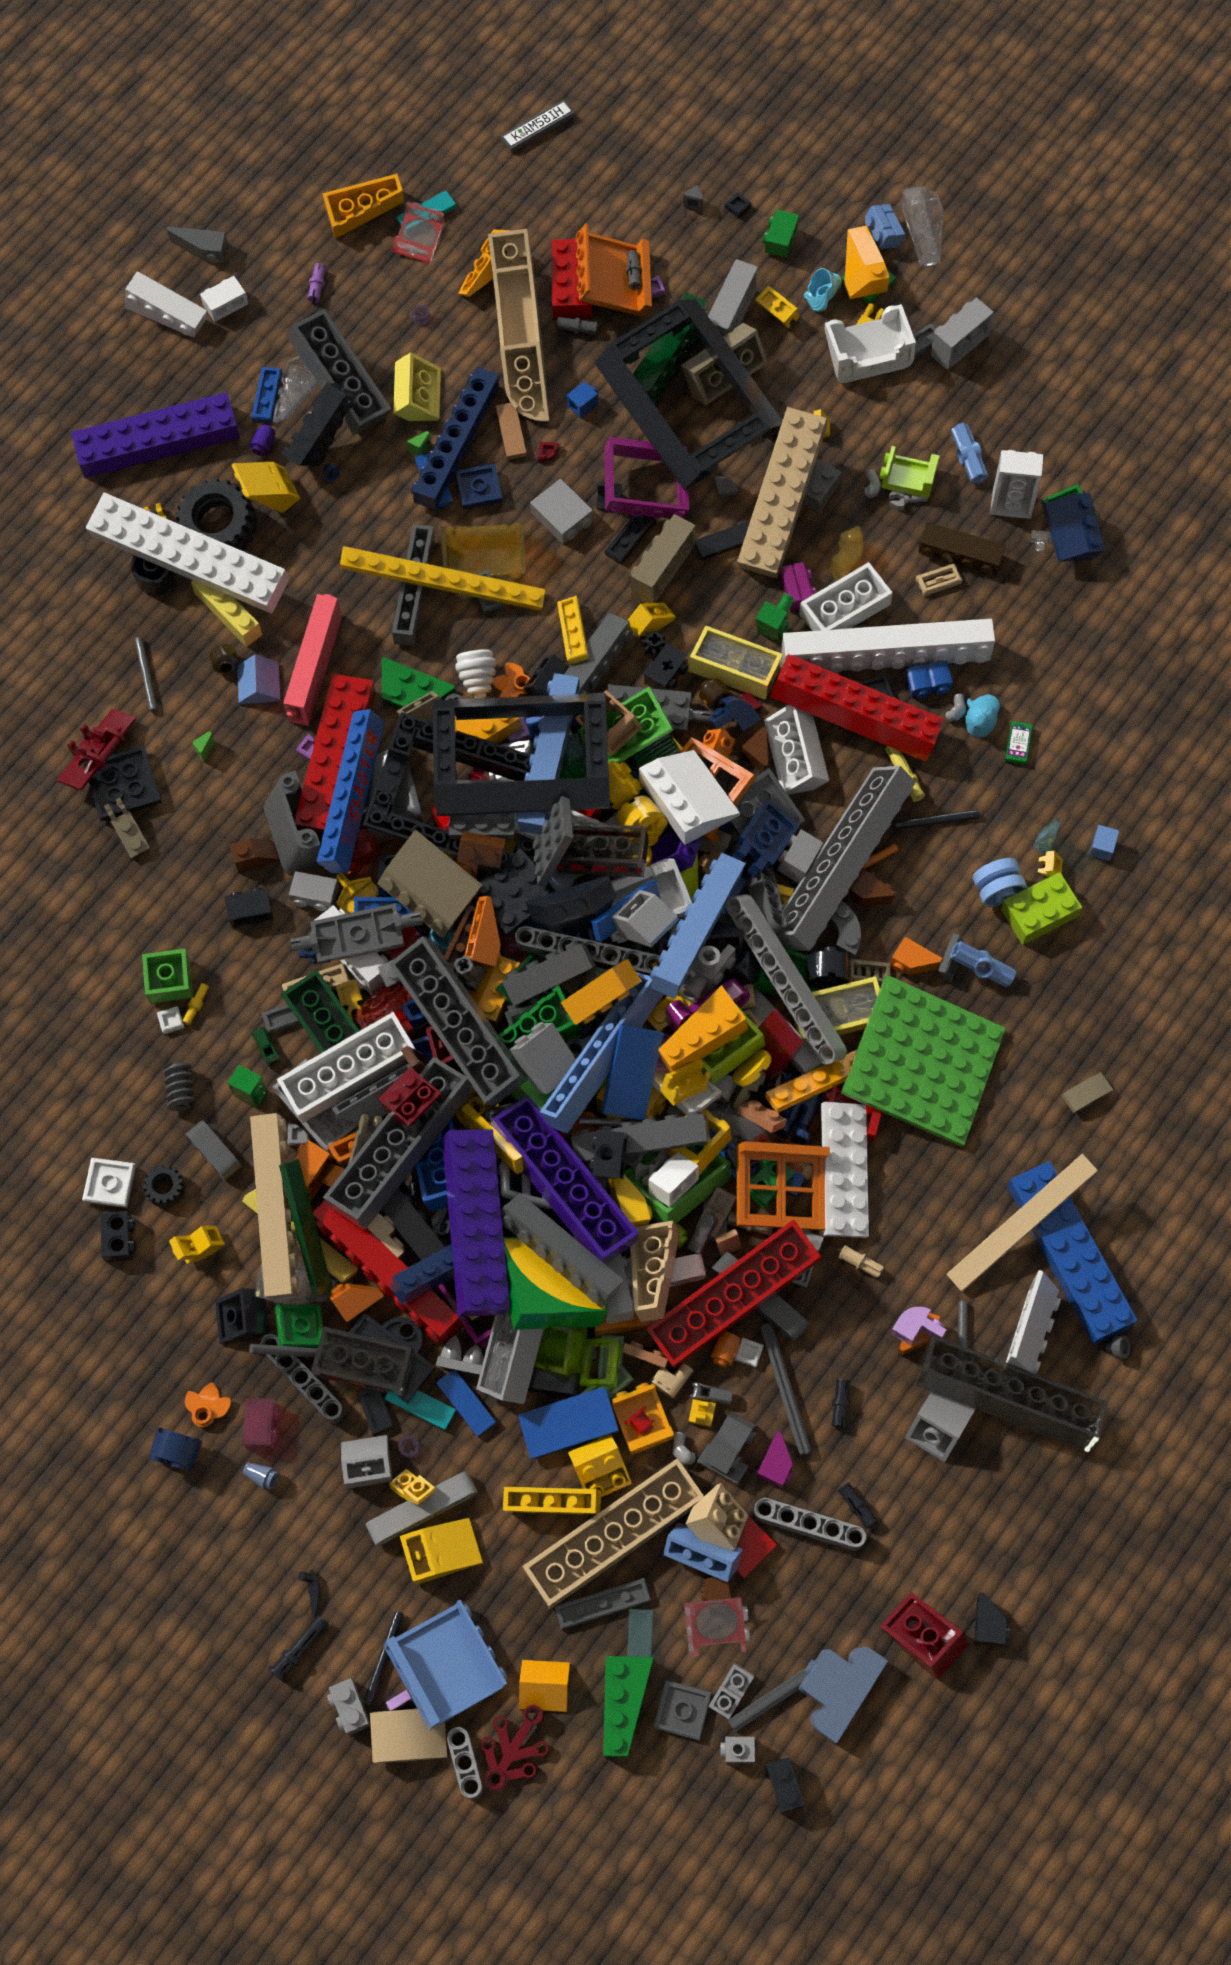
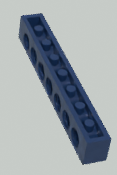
[411,367,500,510]

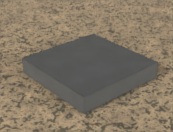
[654,1680,712,1741]

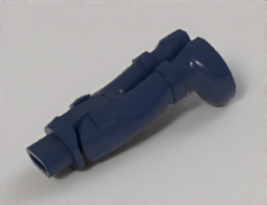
[774,1092,822,1145]

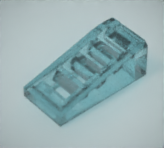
[1033,818,1061,854]

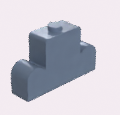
[799,1647,888,1743]

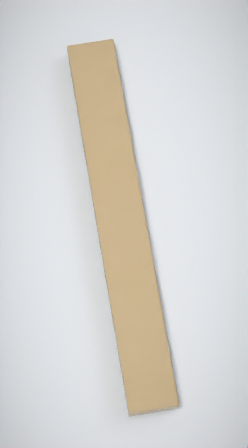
[947,1154,1099,1292]

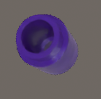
[250,425,276,456]

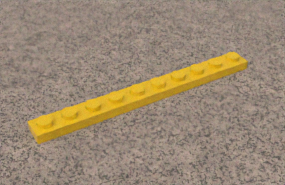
[339,546,545,611]

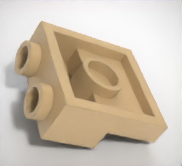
[367,1213,405,1261]

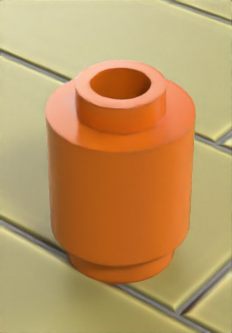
[711,1332,740,1368]

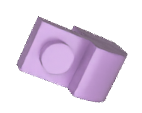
[891,1307,946,1346]

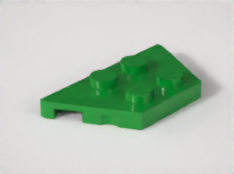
[382,657,455,709]

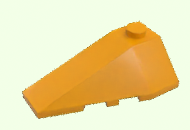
[844,226,889,299]
[458,230,510,297]

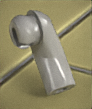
[864,470,882,498]
[672,1432,695,1465]

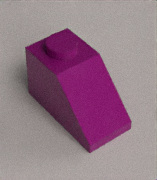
[757,1431,794,1489]

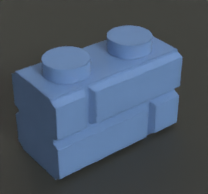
[865,204,906,249]

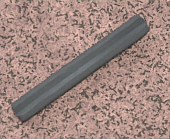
[728,1669,807,1731]

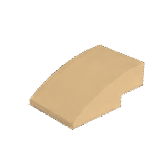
[370,1709,447,1764]

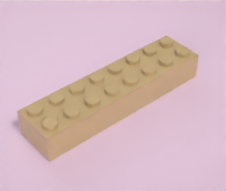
[737,407,827,579]
[522,1458,704,1609]

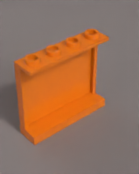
[576,223,652,317]

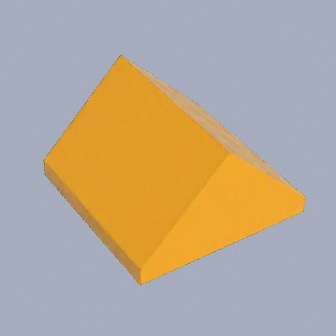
[519,1660,570,1712]

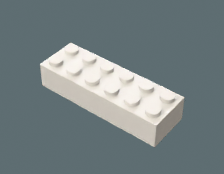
[277,1012,416,1123]

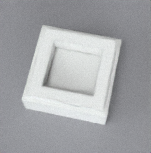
[157,1006,184,1034]
[735,1338,764,1368]

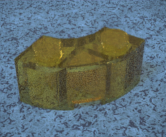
[830,526,863,581]

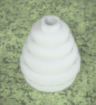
[455,650,496,699]

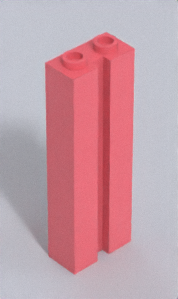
[283,594,342,726]

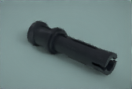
[268,1615,329,1683]

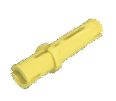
[885,746,925,802]

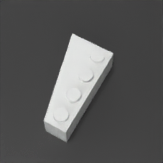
[125,271,207,337]

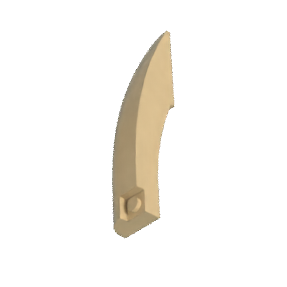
[488,229,549,422]

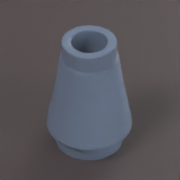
[243,1462,279,1490]

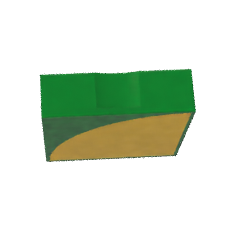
[503,1235,608,1330]

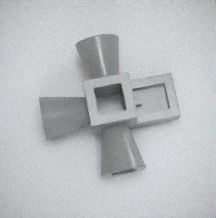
[680,944,736,1003]

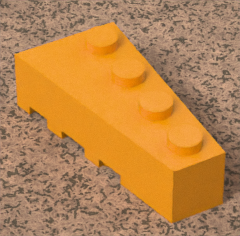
[658,985,748,1073]

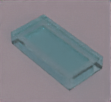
[627,1609,653,1657]

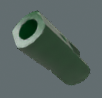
[252,1027,281,1068]

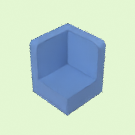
[1089,825,1119,861]

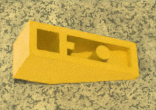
[607,1175,652,1227]

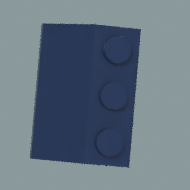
[1043,493,1105,562]

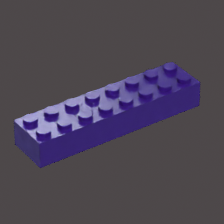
[71,392,240,478]
[491,1095,639,1264]
[442,1129,510,1317]

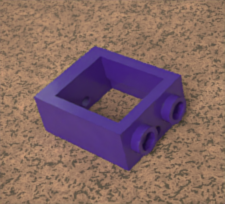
[651,829,704,872]

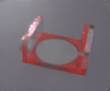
[393,202,444,263]
[684,1597,750,1657]

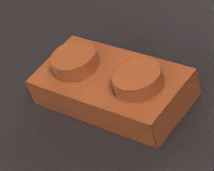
[737,1100,787,1133]
[622,1341,669,1369]

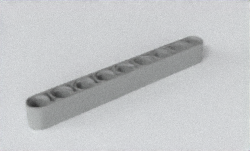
[726,894,847,1064]

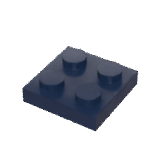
[455,463,503,509]

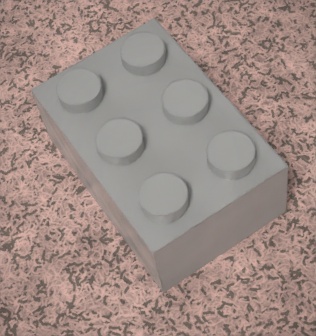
[931,297,994,370]

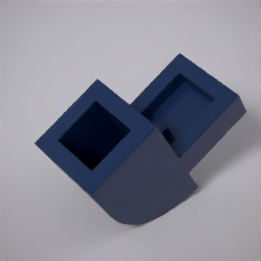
[708,696,761,731]

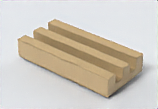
[916,563,962,597]

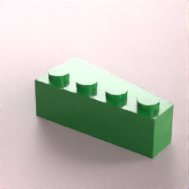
[499,985,582,1061]
[603,1656,654,1758]

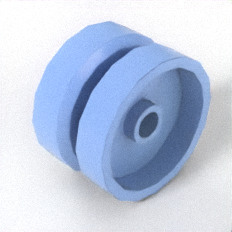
[972,858,1028,907]

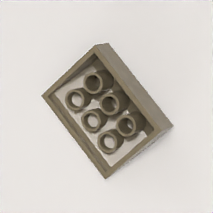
[377,830,482,938]

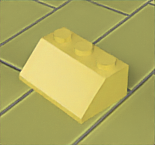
[393,352,441,421]

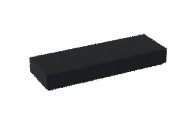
[604,515,656,565]
[695,520,751,560]

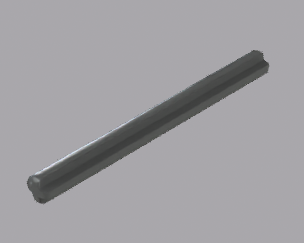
[760,1323,811,1456]

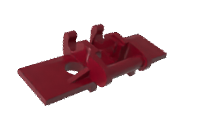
[57,709,137,791]

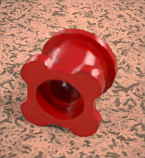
[624,1406,655,1436]

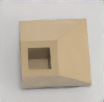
[686,1483,748,1550]

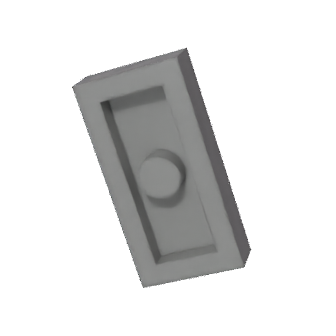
[436,1336,483,1374]

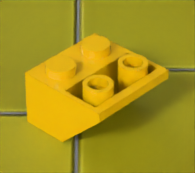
[568,1434,632,1497]

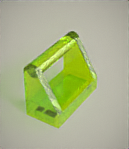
[579,1338,622,1389]

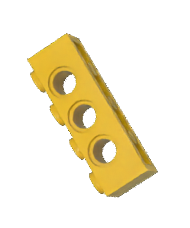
[503,1487,601,1515]

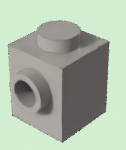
[720,1737,755,1764]

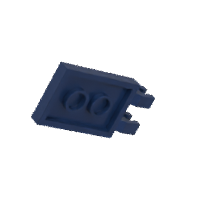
[732,798,799,877]

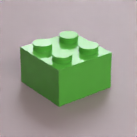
[142,949,193,1004]

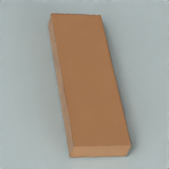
[496,403,527,460]

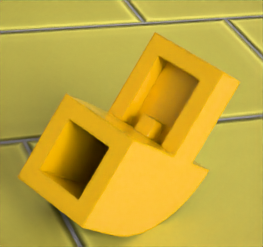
[169,1225,225,1264]

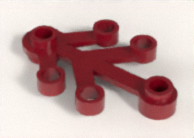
[481,1705,549,1792]

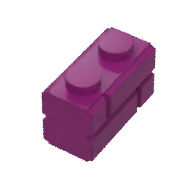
[780,562,816,612]

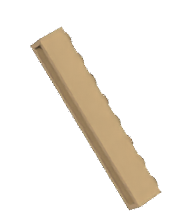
[250,1113,299,1299]

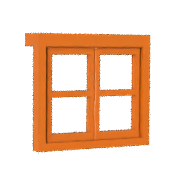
[681,737,756,844]
[737,1141,830,1231]

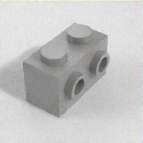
[777,829,823,883]
[289,871,339,911]
[327,1678,371,1735]

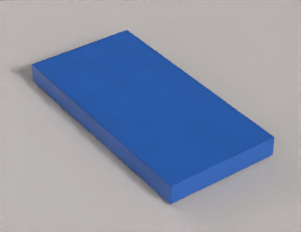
[601,1024,664,1120]
[518,1386,619,1460]

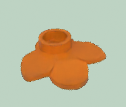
[493,663,530,698]
[185,1382,231,1428]

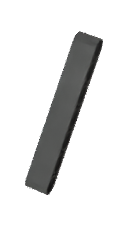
[515,926,660,976]

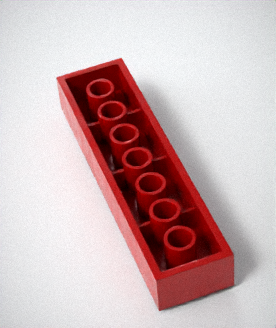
[770,654,944,762]
[294,674,376,838]
[313,1201,463,1346]
[646,1219,823,1367]

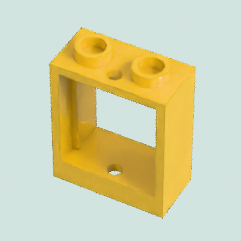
[665,1109,732,1175]

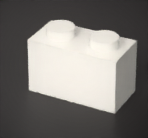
[200,276,248,322]
[648,1152,699,1207]

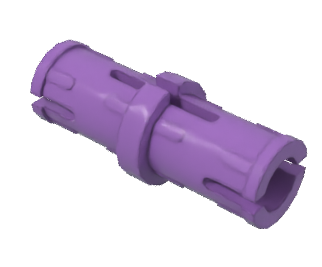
[307,263,326,303]

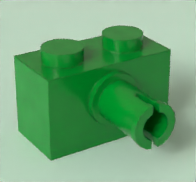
[755,593,795,643]

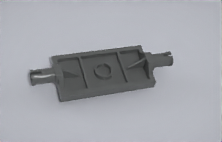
[608,684,711,734]
[290,903,422,965]

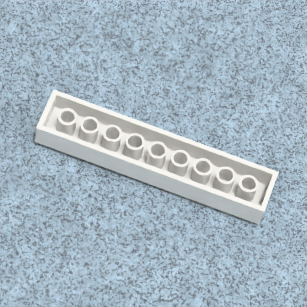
[86,493,290,614]
[781,619,995,673]

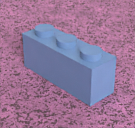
[664,1523,743,1582]

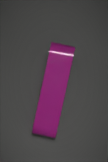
[666,979,750,1033]

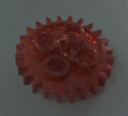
[355,981,412,1028]

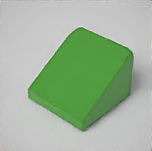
[407,431,432,456]
[192,732,215,762]

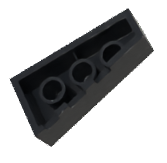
[281,382,355,466]

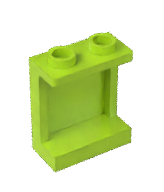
[879,446,940,498]

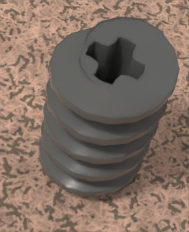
[164,1062,195,1111]

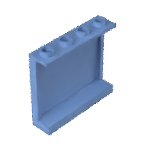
[383,1600,507,1731]

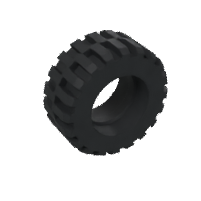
[175,478,258,551]

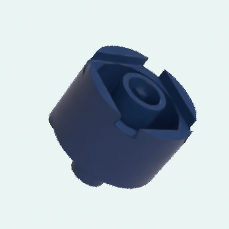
[149,1427,202,1471]

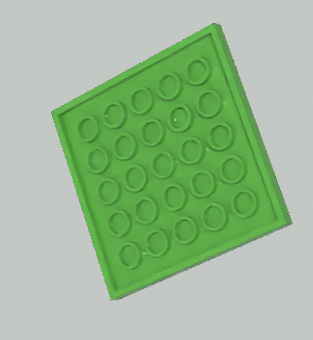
[841,975,1006,1147]

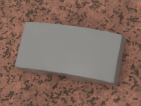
[709,1663,755,1719]

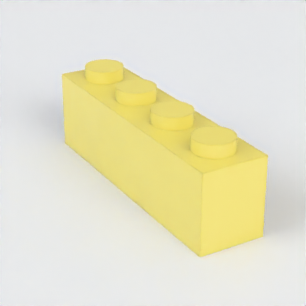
[191,580,262,647]

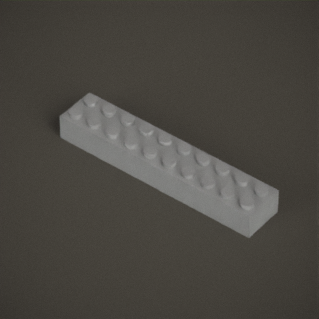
[776,766,916,951]

